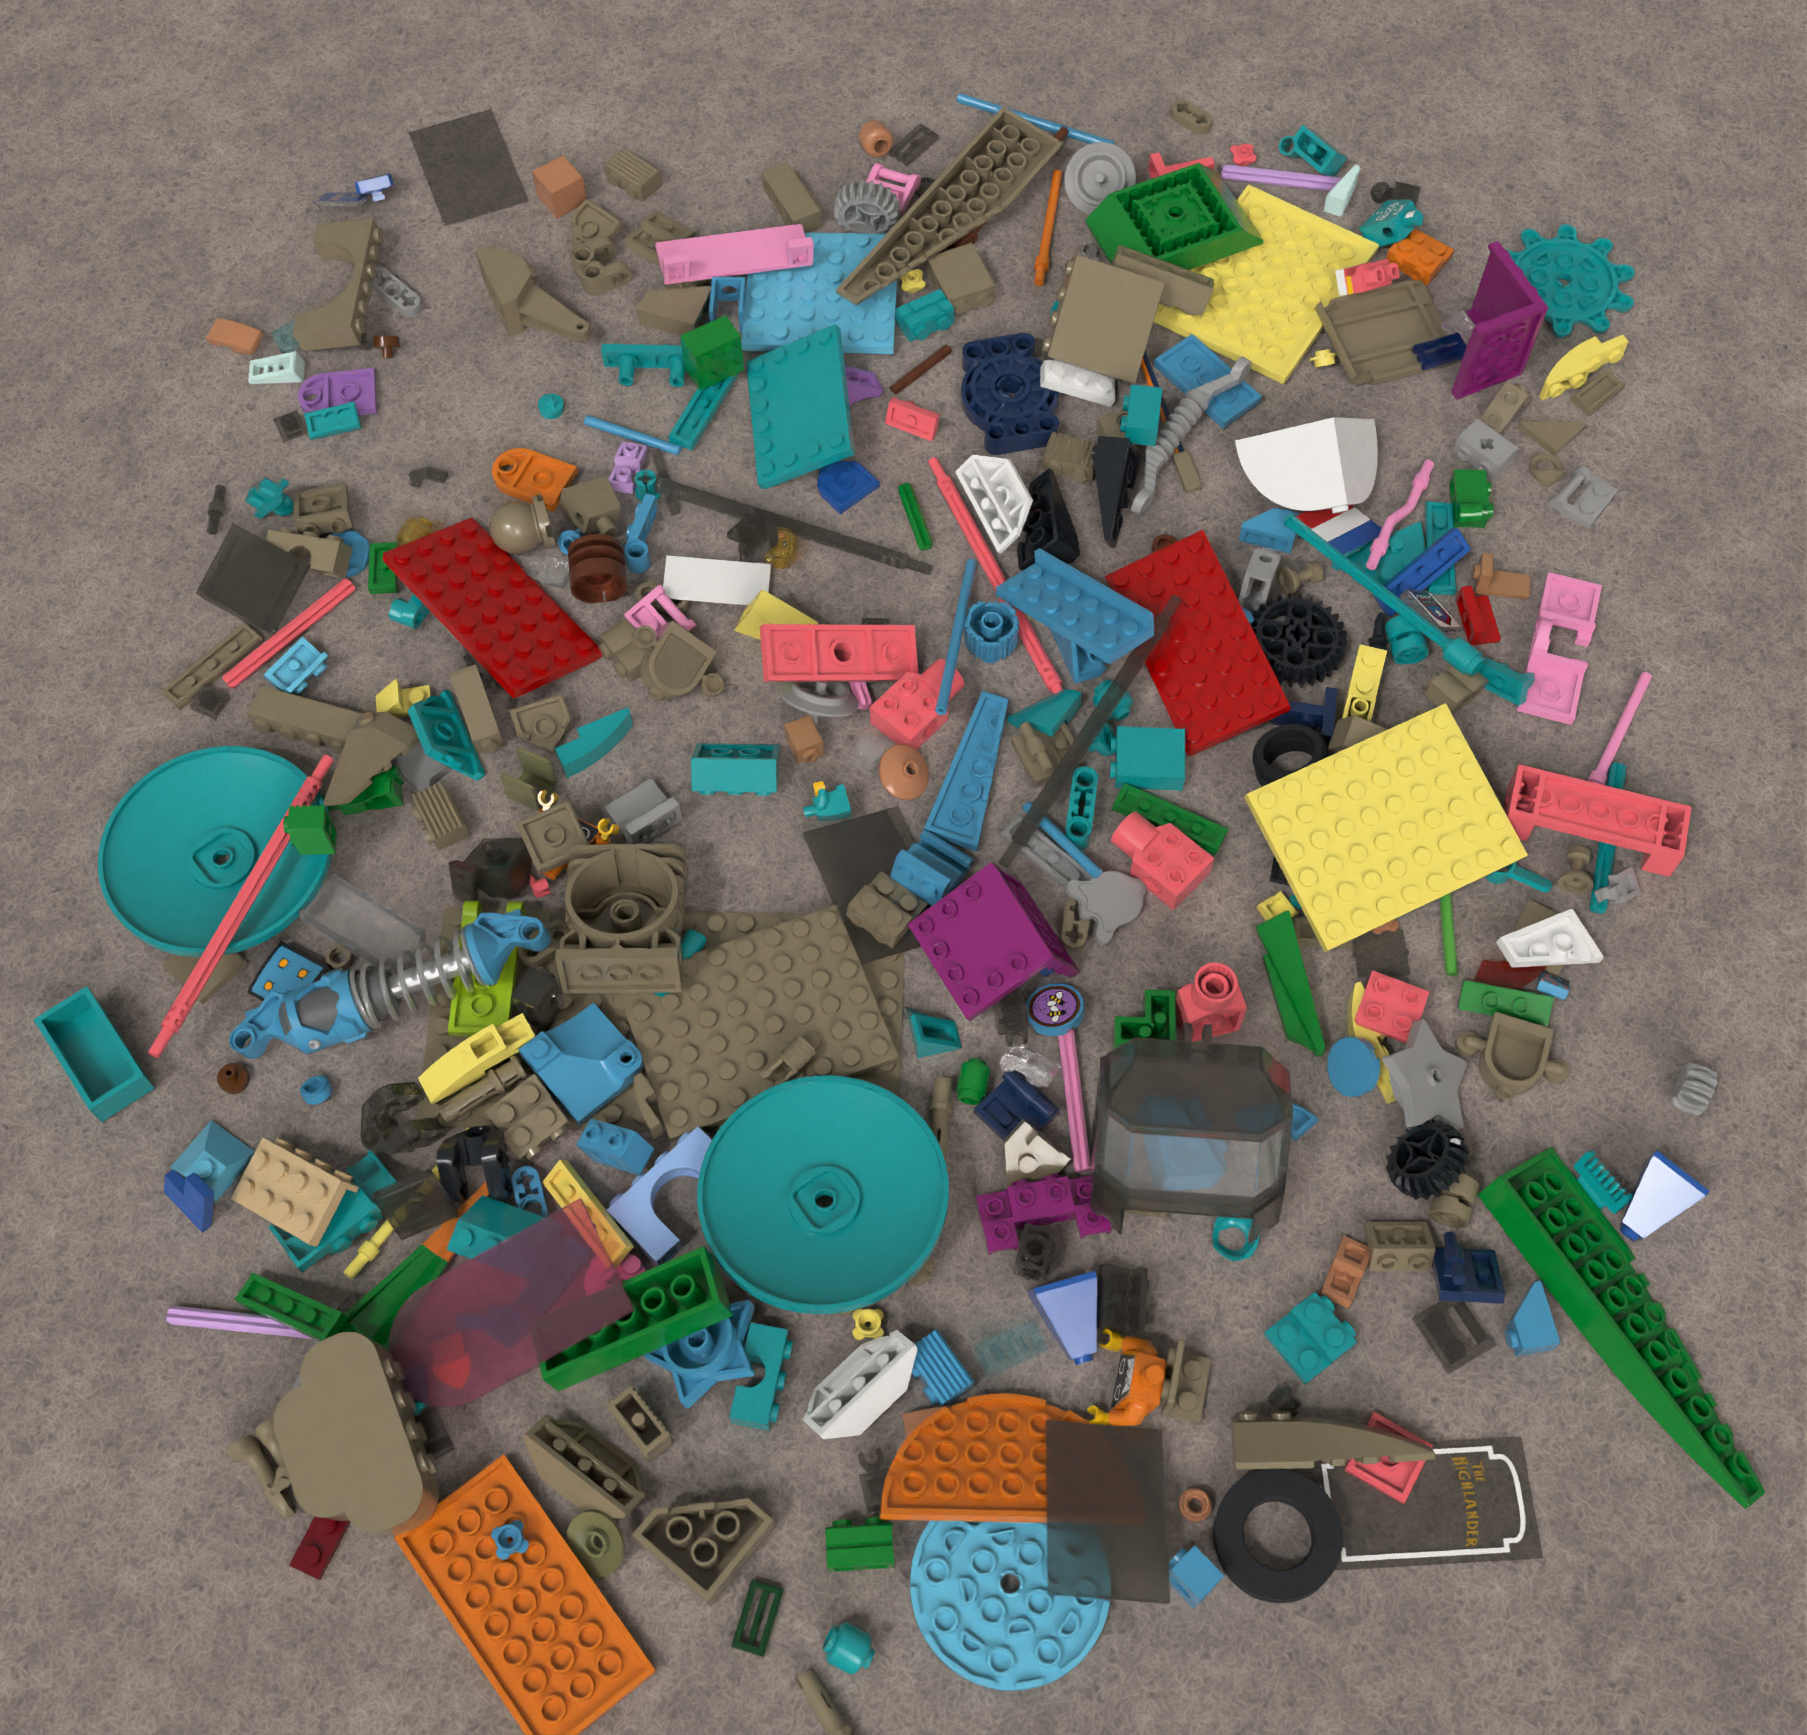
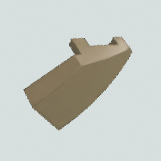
[634,1073,664,1139]

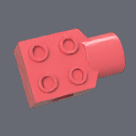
[869,659,964,750]
[1111,811,1214,910]
[1175,963,1247,1044]

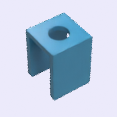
[709,277,746,332]

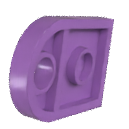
[298,368,377,415]

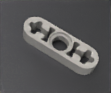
[372,266,422,317]

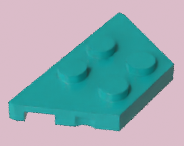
[1332,521,1425,585]
[408,690,485,781]

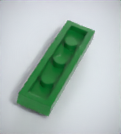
[1112,783,1228,856]
[234,1273,348,1341]

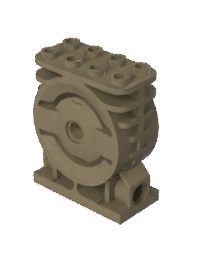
[555,843,688,994]

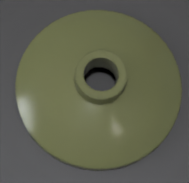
[566,1510,625,1577]

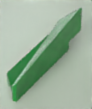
[1256,910,1325,1057]

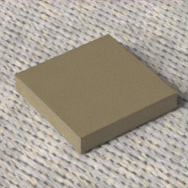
[516,800,590,875]
[162,952,247,1004]

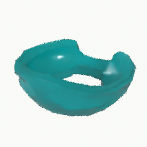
[1212,1211,1260,1262]

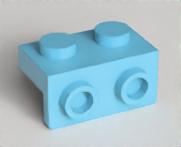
[263,637,329,696]

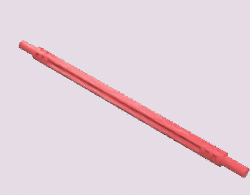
[928,457,1064,694]
[148,755,334,1058]

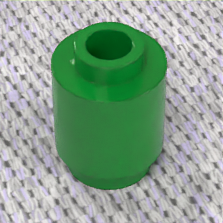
[956,1058,991,1105]

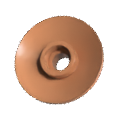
[879,745,929,800]

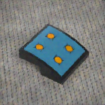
[247,941,331,1001]

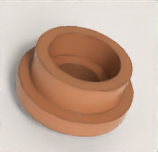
[1179,1488,1212,1522]

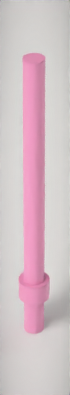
[1587,672,1652,785]

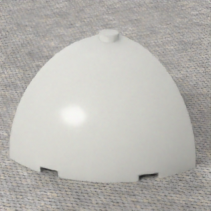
[1235,417,1378,513]

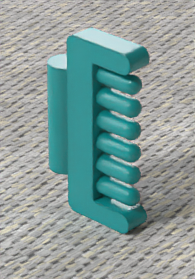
[1574,1150,1633,1214]

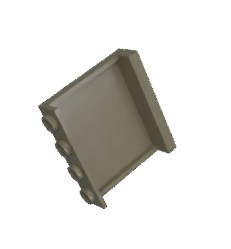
[1041,255,1164,386]

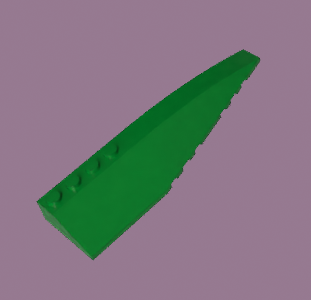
[1477,1147,1766,1509]

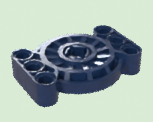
[961,333,1059,455]

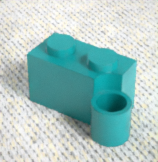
[1279,125,1348,177]

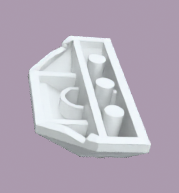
[955,454,1033,553]
[803,1330,918,1439]

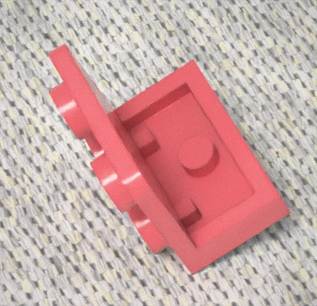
[1355,970,1429,1043]

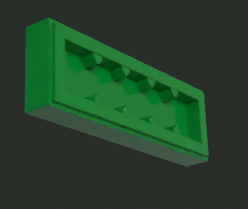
[1457,979,1554,1026]

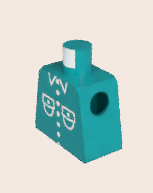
[1359,199,1423,247]

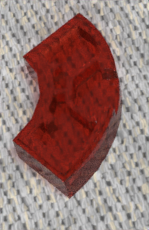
[1473,959,1547,989]

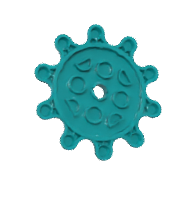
[1505,224,1635,339]

